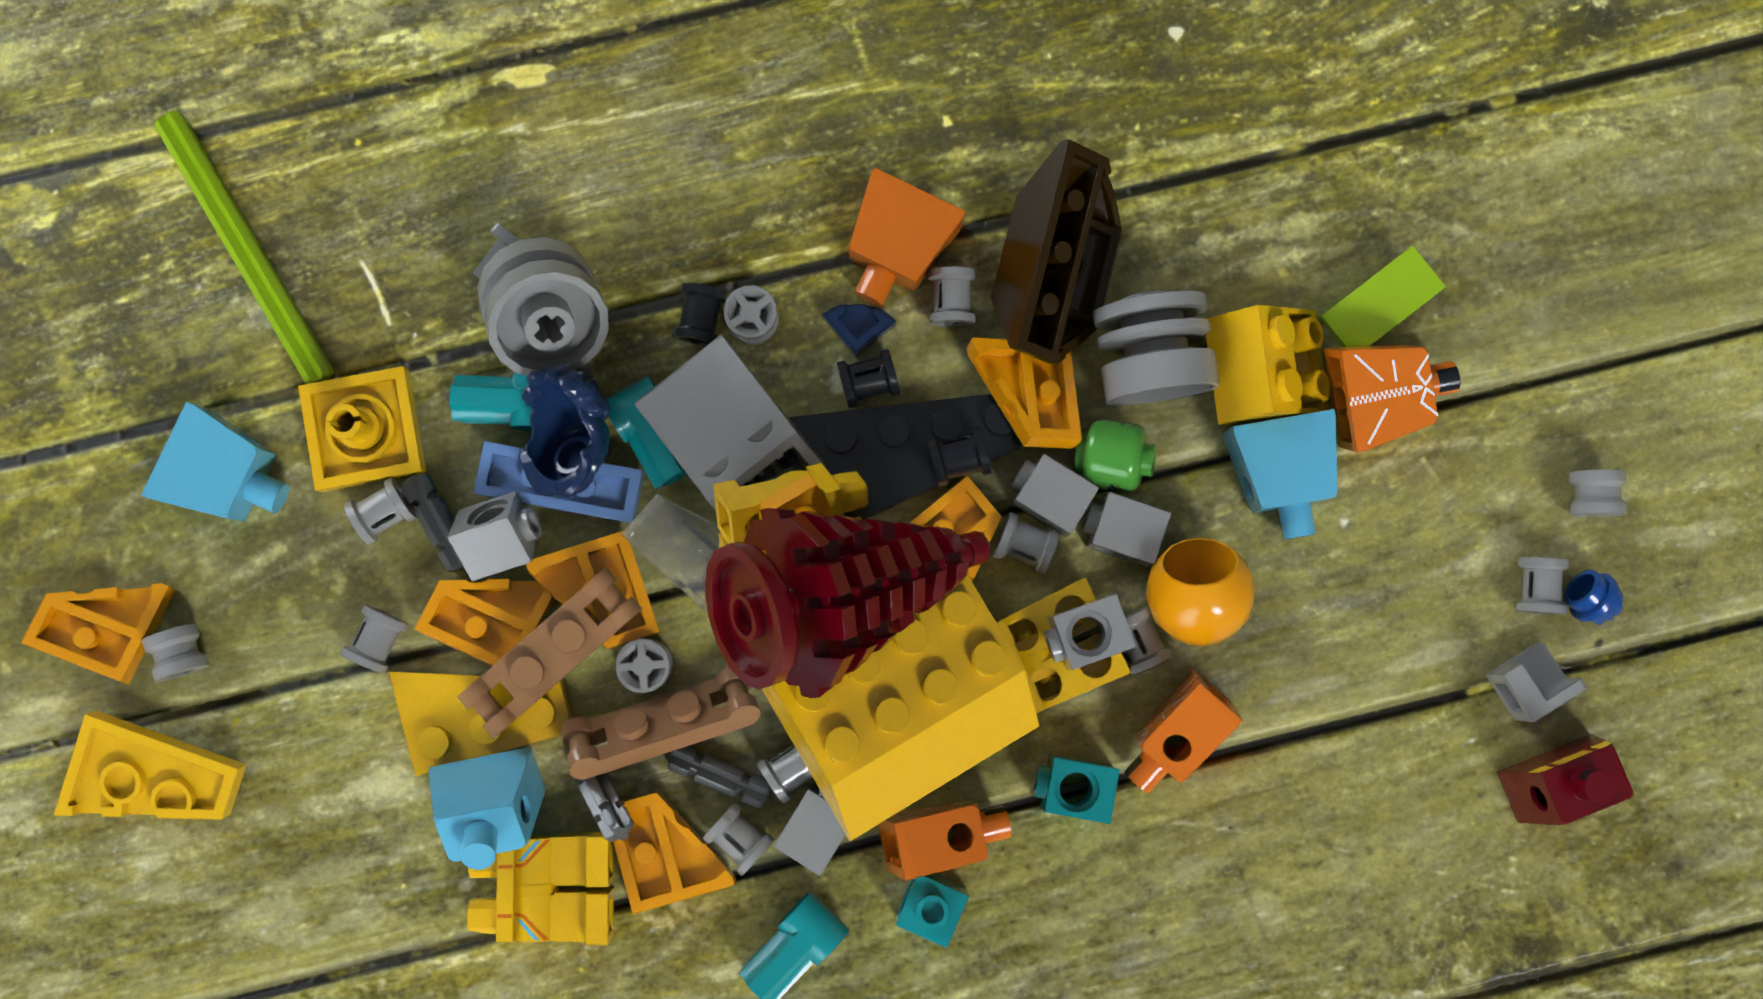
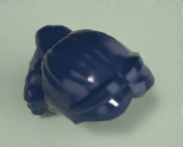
[519,365,611,497]

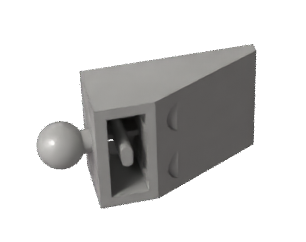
[635,334,830,511]

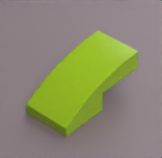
[1319,245,1446,347]

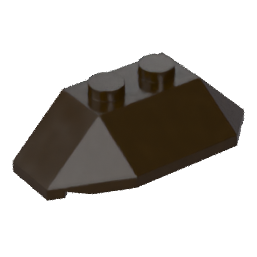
[991,139,1122,364]

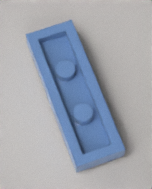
[473,441,645,524]

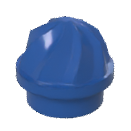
[1563,570,1623,625]

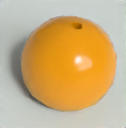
[1145,538,1256,646]

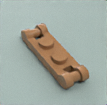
[457,567,642,739]
[560,667,760,780]

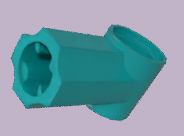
[449,373,532,431]
[607,375,688,490]
[739,891,850,999]

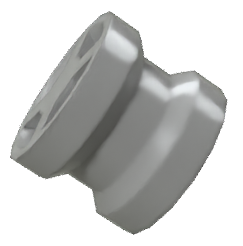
[724,285,779,345]
[1568,469,1628,517]
[141,624,209,683]
[615,639,675,693]

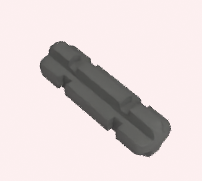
[401,472,464,572]
[667,746,771,808]
[574,773,634,842]

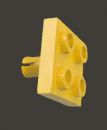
[298,366,427,492]

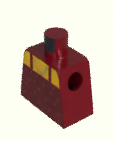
[1497,734,1634,825]

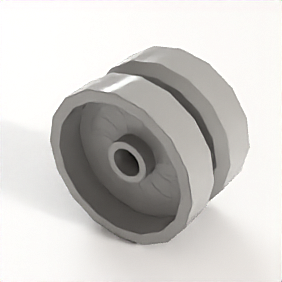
[477,237,609,376]

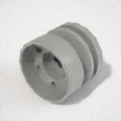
[1093,290,1220,405]

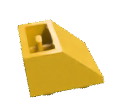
[1205,305,1331,425]

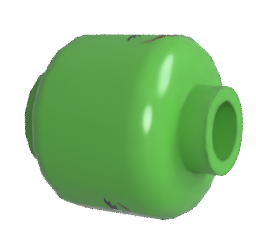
[1075,420,1156,493]

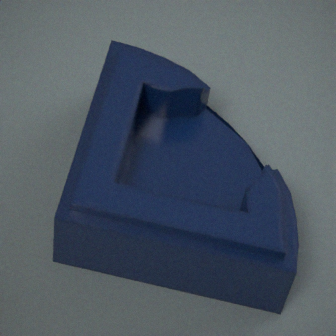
[822,304,896,358]

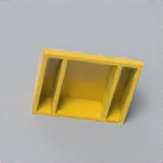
[762,524,1039,841]

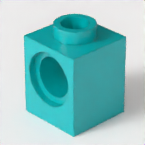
[1033,754,1120,824]
[895,873,969,948]

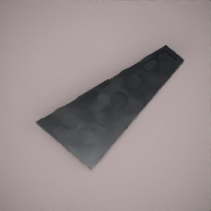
[715,394,1024,548]

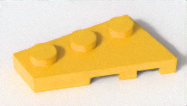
[389,671,573,776]
[54,710,247,820]

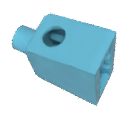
[141,401,290,522]
[1223,409,1338,540]
[428,746,545,870]

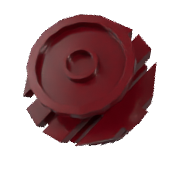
[705,508,990,698]

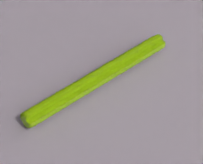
[155,111,334,384]

